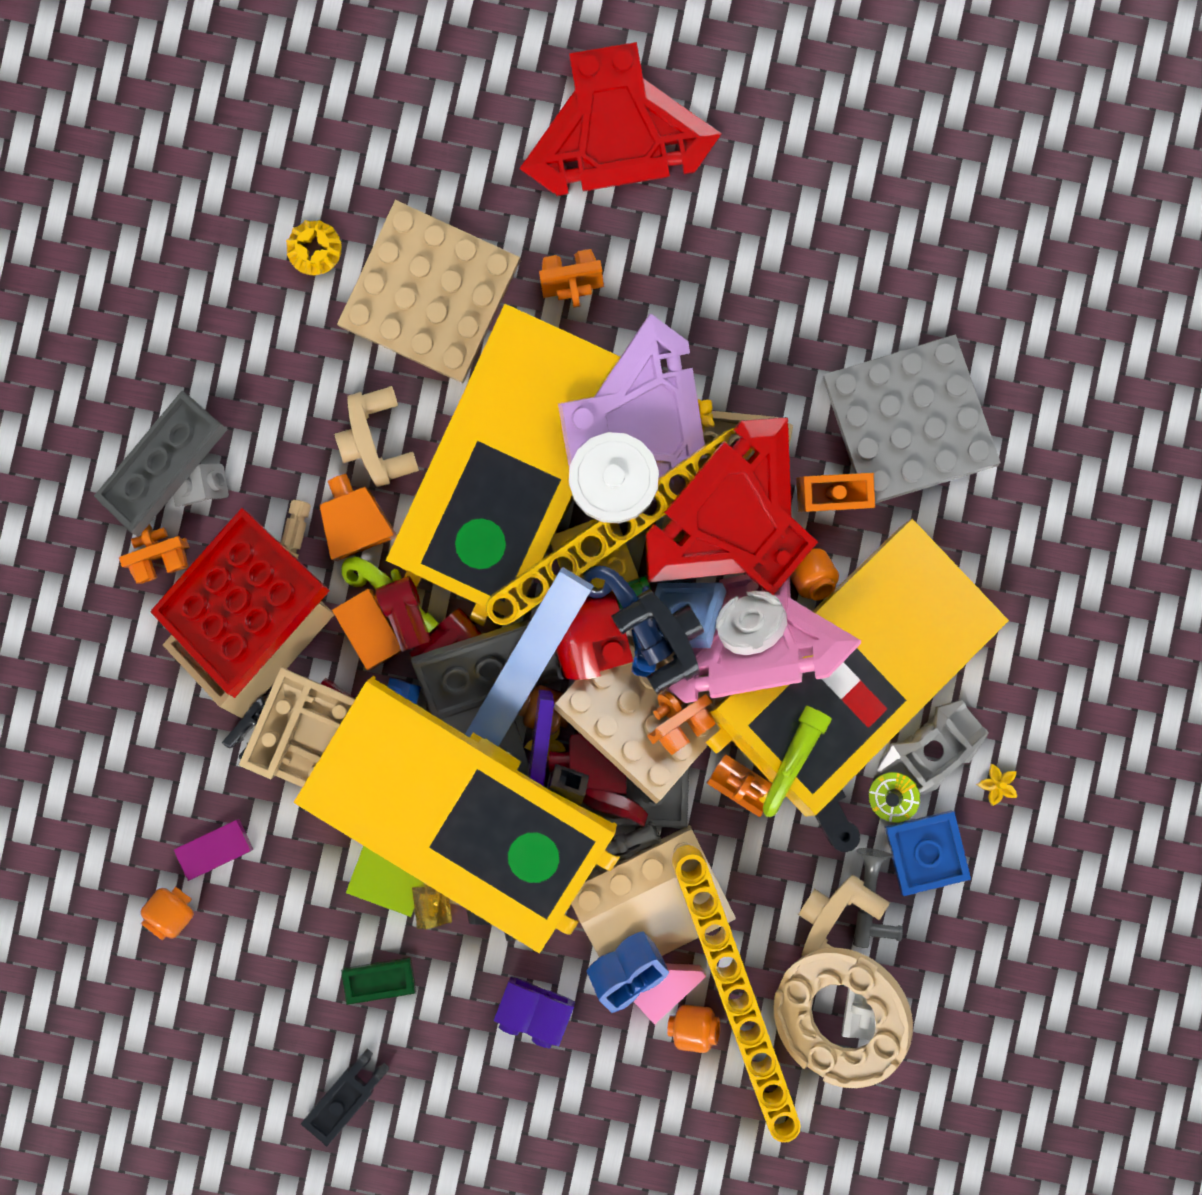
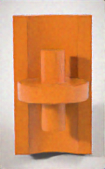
[539,249,604,308]
[119,524,190,584]
[647,691,716,755]
[706,754,772,817]

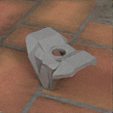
[877,700,989,796]

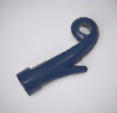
[581,566,673,666]

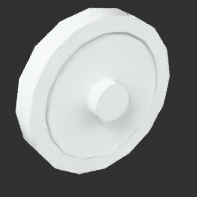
[569,432,659,523]

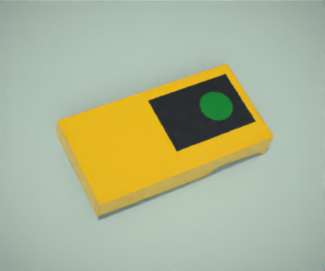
[386,304,620,626]
[293,675,620,954]

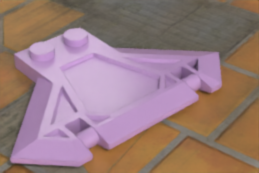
[558,314,707,503]

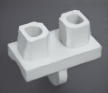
[841,987,876,1041]

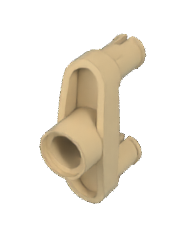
[334,386,419,487]
[798,874,890,956]

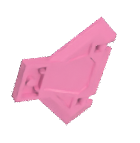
[666,574,861,703]

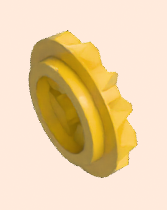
[286,220,342,275]

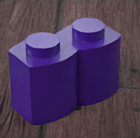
[494,977,575,1048]

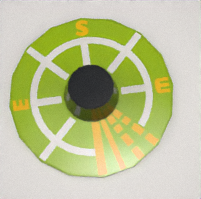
[869,772,920,823]

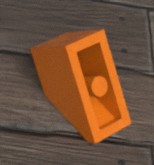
[796,473,875,512]

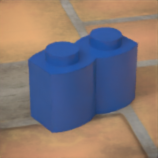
[586,931,669,1013]

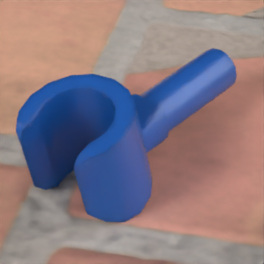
[631,629,656,678]

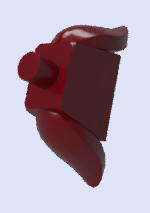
[549,730,648,827]

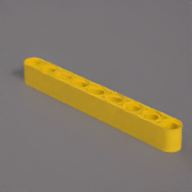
[486,428,753,625]
[672,845,801,1142]

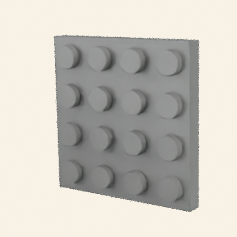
[823,334,1001,503]

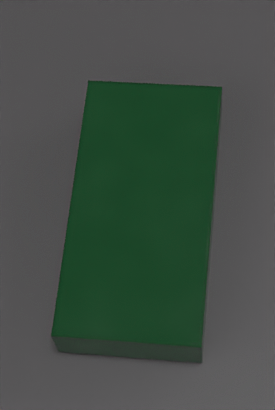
[341,957,416,1005]

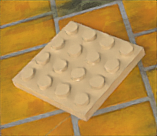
[337,200,521,384]
[554,628,725,803]

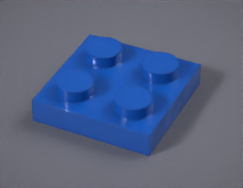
[885,810,971,896]

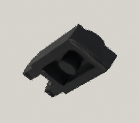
[301,1048,390,1147]

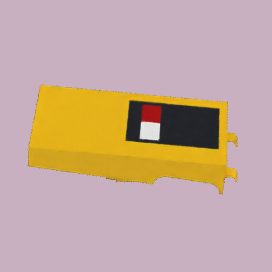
[705,519,1009,817]

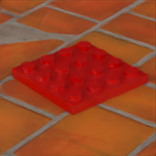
[150,508,330,698]

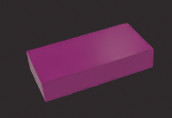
[174,819,254,881]

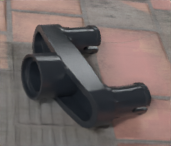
[611,589,704,695]

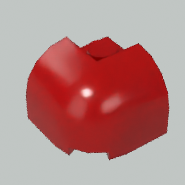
[556,587,634,680]

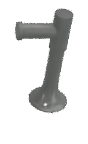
[853,848,903,948]

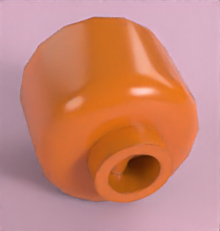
[790,548,839,601]
[140,886,194,941]
[667,1005,720,1053]

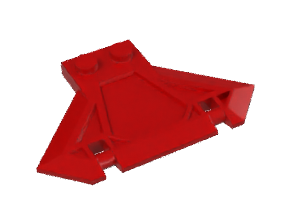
[519,42,722,196]
[646,417,818,595]

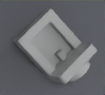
[173,464,229,507]

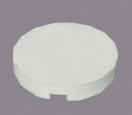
[716,590,787,655]

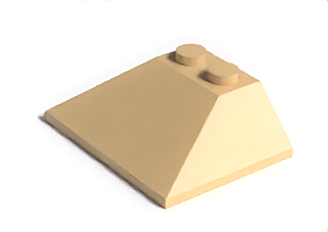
[238,667,355,787]

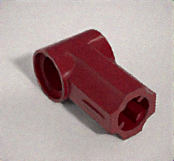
[376,576,431,651]
[410,608,482,657]

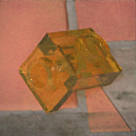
[412,884,452,929]

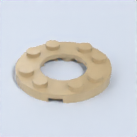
[774,948,913,1088]

